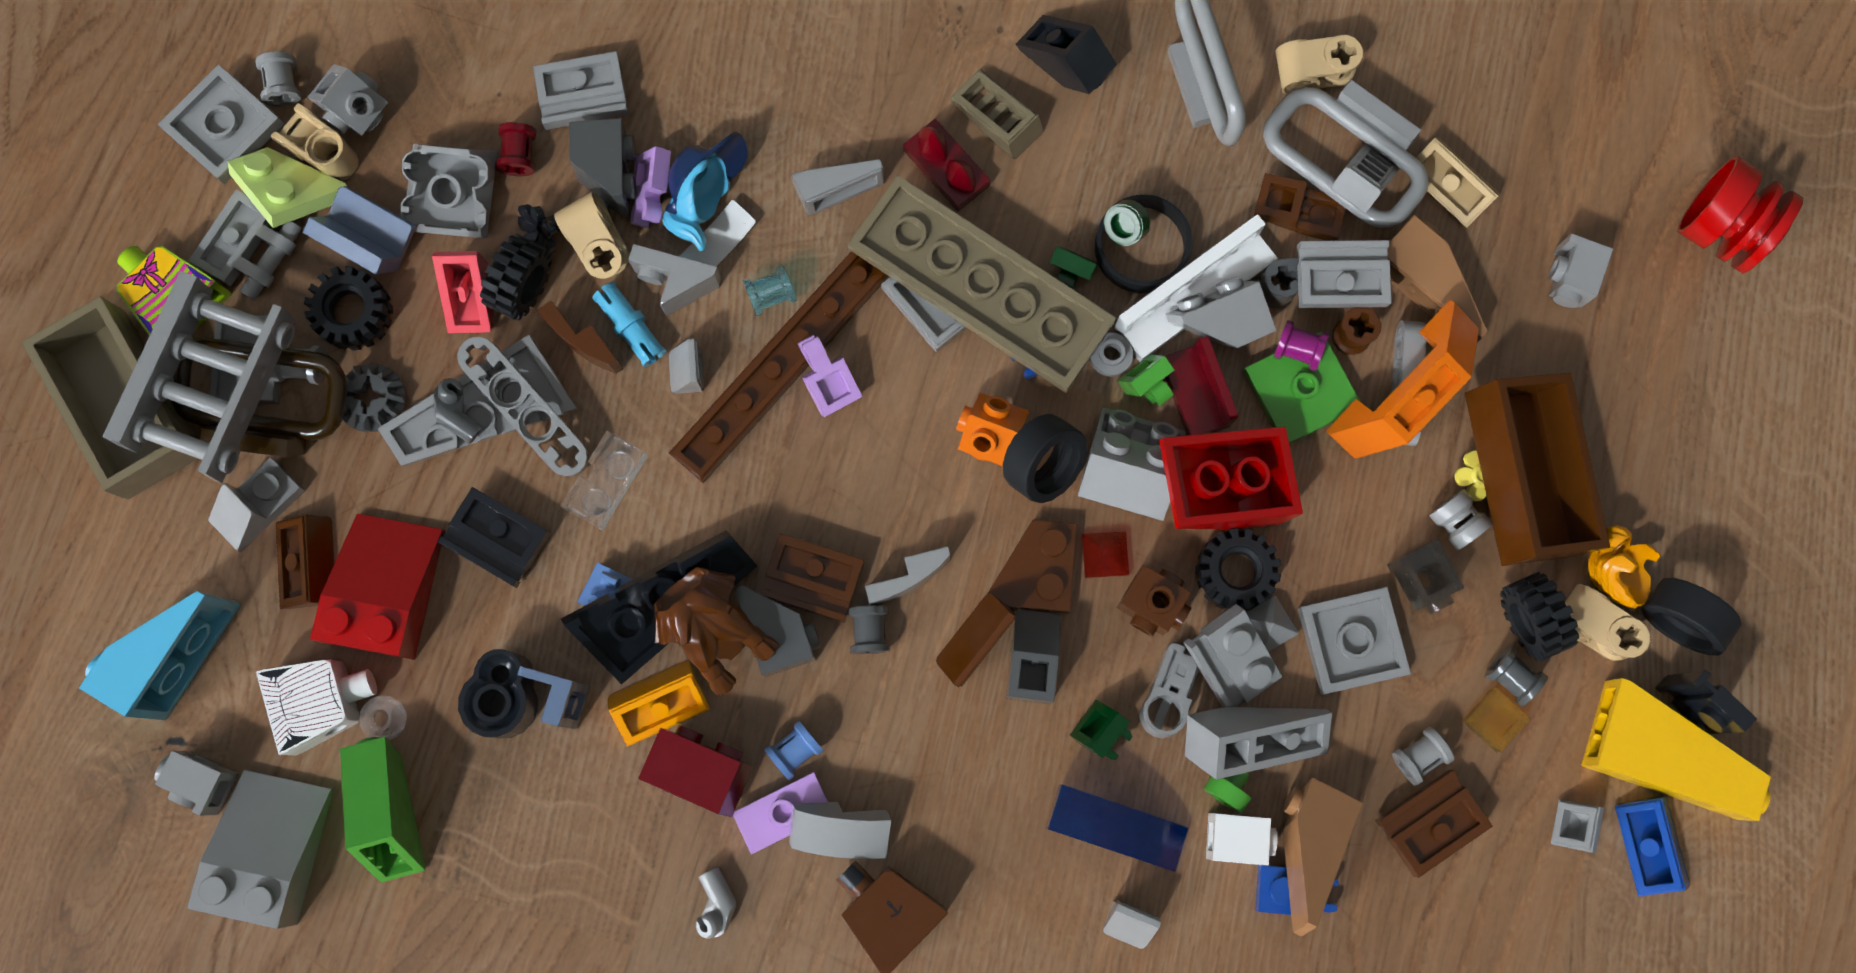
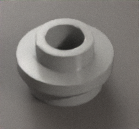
[1090,333,1133,377]

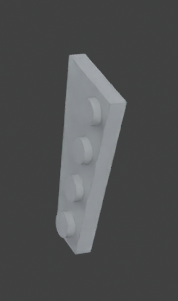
[377,335,579,466]

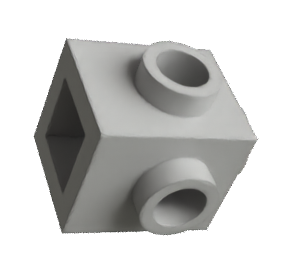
[307,64,388,135]

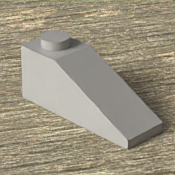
[1185,707,1332,780]

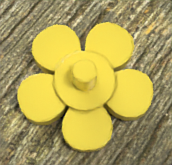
[1454,451,1486,502]

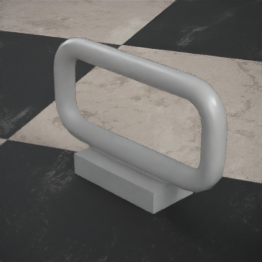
[1167,0,1246,147]
[1263,79,1429,229]

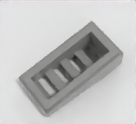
[1330,143,1400,214]
[791,159,885,216]

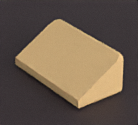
[1416,137,1500,228]

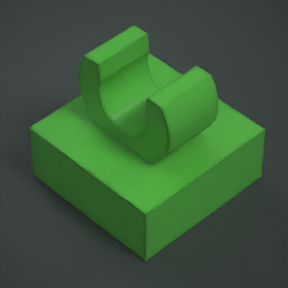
[1117,354,1174,406]

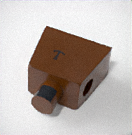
[836,860,948,973]

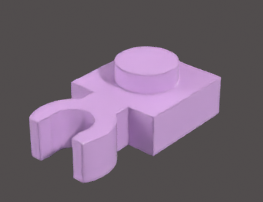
[630,146,671,228]

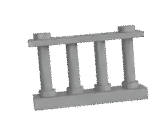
[102,271,296,483]

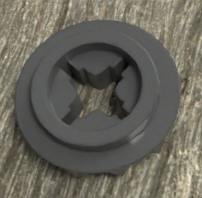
[343,362,406,432]

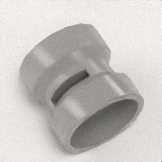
[1429,488,1493,550]

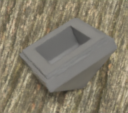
[1246,595,1299,652]
[1551,799,1604,854]

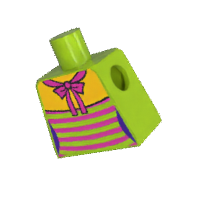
[116,246,232,336]

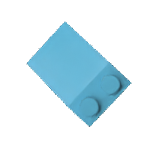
[79,591,241,720]

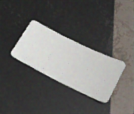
[679,200,756,266]

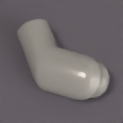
[696,866,736,939]

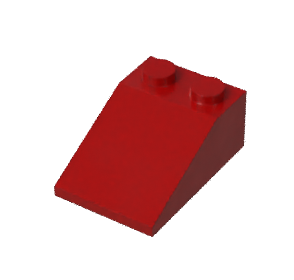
[1159,427,1303,530]
[310,514,445,660]

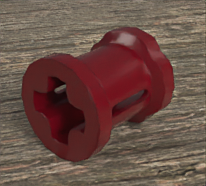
[495,122,537,177]

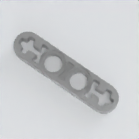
[457,337,589,477]

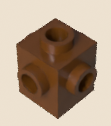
[1116,565,1191,637]

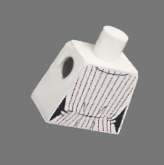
[256,659,377,756]

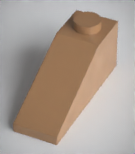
[1387,215,1488,342]
[1282,778,1363,937]

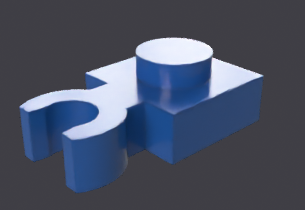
[1255,865,1339,915]

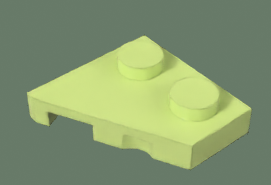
[227,147,347,228]

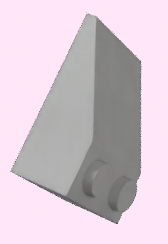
[187,770,334,929]

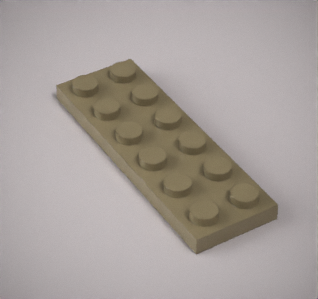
[848,175,1116,393]

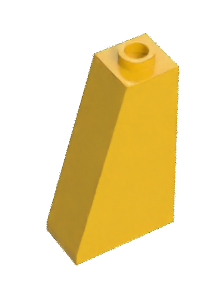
[1581,678,1771,821]

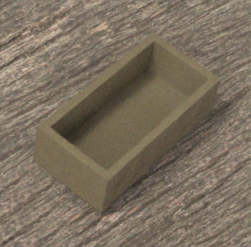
[21,296,198,500]

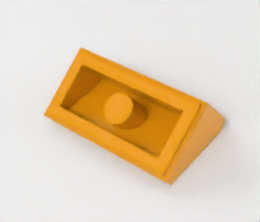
[607,660,710,747]

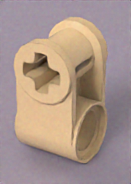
[1275,35,1363,95]
[270,103,359,181]
[554,191,630,279]
[1565,584,1650,661]

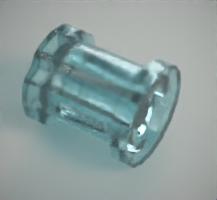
[742,265,797,316]

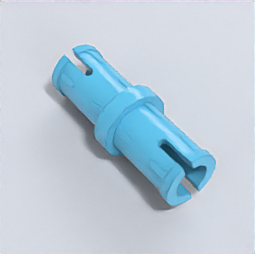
[592,282,666,367]

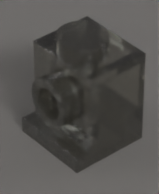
[1387,540,1464,614]

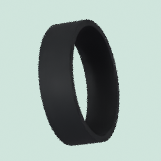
[1095,194,1192,293]

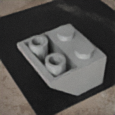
[1078,407,1186,521]

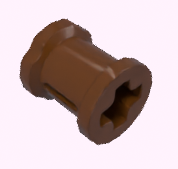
[1332,307,1382,355]

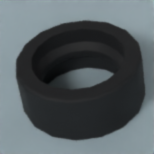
[1003,414,1087,503]
[1642,578,1742,656]

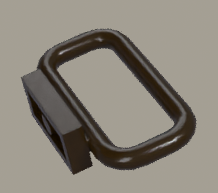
[171,338,347,458]

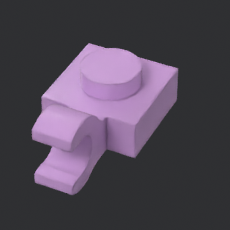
[798,335,863,417]

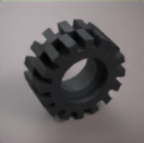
[480,234,553,320]
[304,266,393,351]
[1195,528,1281,610]
[1500,572,1579,661]

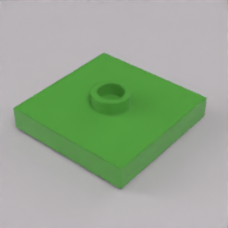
[1242,331,1360,444]

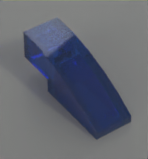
[1046,784,1188,872]

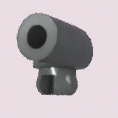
[434,378,483,444]

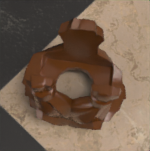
[654,567,779,696]

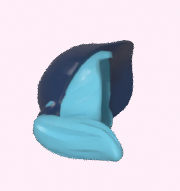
[662,132,748,251]

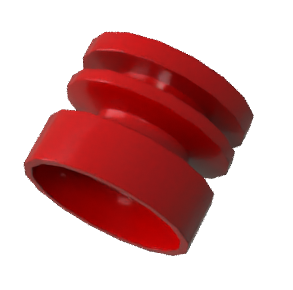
[1677,156,1804,274]

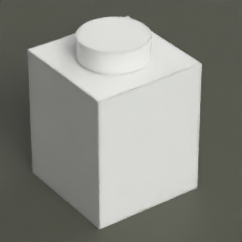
[1206,813,1277,866]

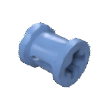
[764,721,824,780]

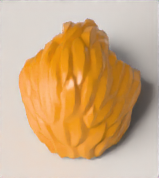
[1588,525,1661,609]

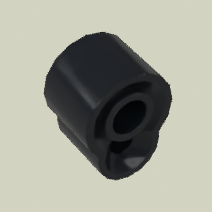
[458,649,538,739]

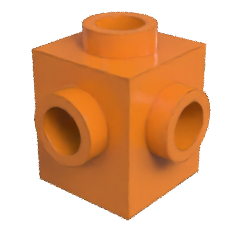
[956,392,1029,466]

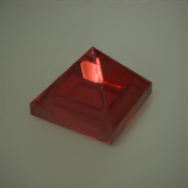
[1082,531,1129,578]

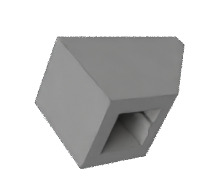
[1166,276,1276,348]

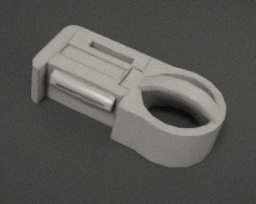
[1139,643,1199,739]

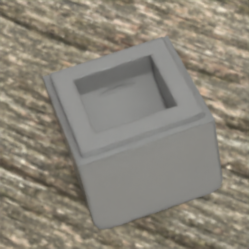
[669,339,704,394]
[1103,900,1161,949]

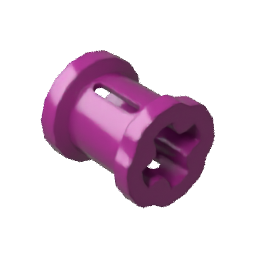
[1274,320,1330,372]

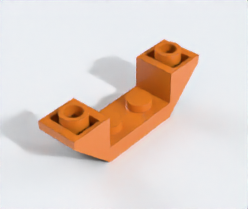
[1325,300,1479,459]

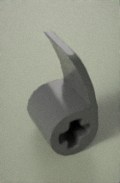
[1259,257,1299,308]

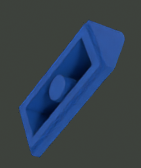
[1615,795,1690,897]

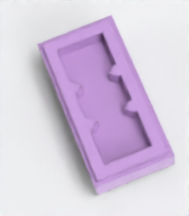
[733,772,829,855]

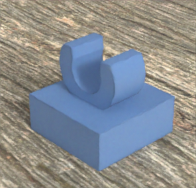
[577,562,633,606]

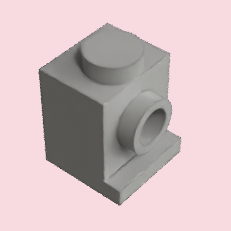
[1548,233,1613,308]
[154,751,239,816]

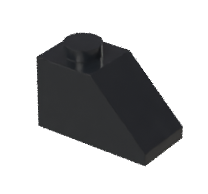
[1016,15,1117,94]

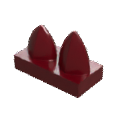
[903,119,991,212]

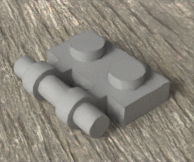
[188,189,302,301]

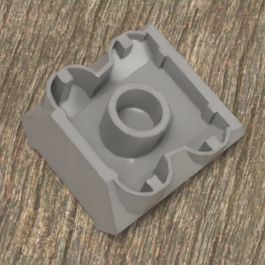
[401,144,498,238]

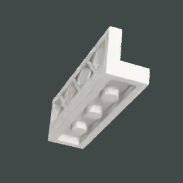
[1114,214,1278,362]

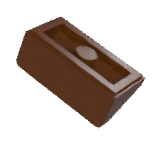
[275,515,334,609]
[936,593,1015,688]

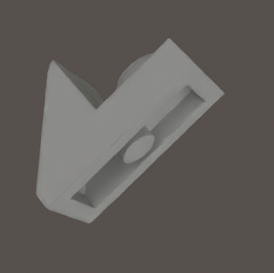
[628,244,722,315]
[208,457,306,552]

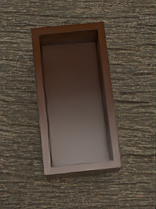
[1465,373,1610,566]

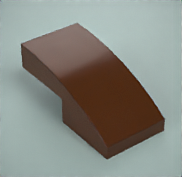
[1254,173,1346,241]
[537,300,623,374]

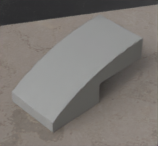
[865,547,950,606]
[789,802,892,859]

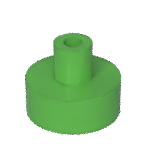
[1203,773,1252,815]

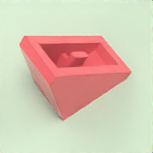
[432,251,493,333]

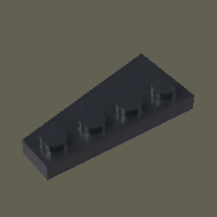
[561,530,757,685]

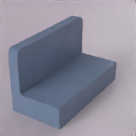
[303,186,416,274]
[517,666,591,729]

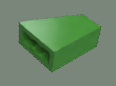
[340,736,425,883]

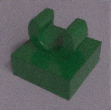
[1049,246,1099,289]
[1069,700,1132,760]

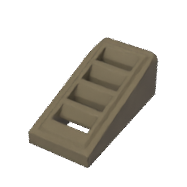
[950,69,1043,159]

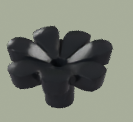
[518,204,560,253]

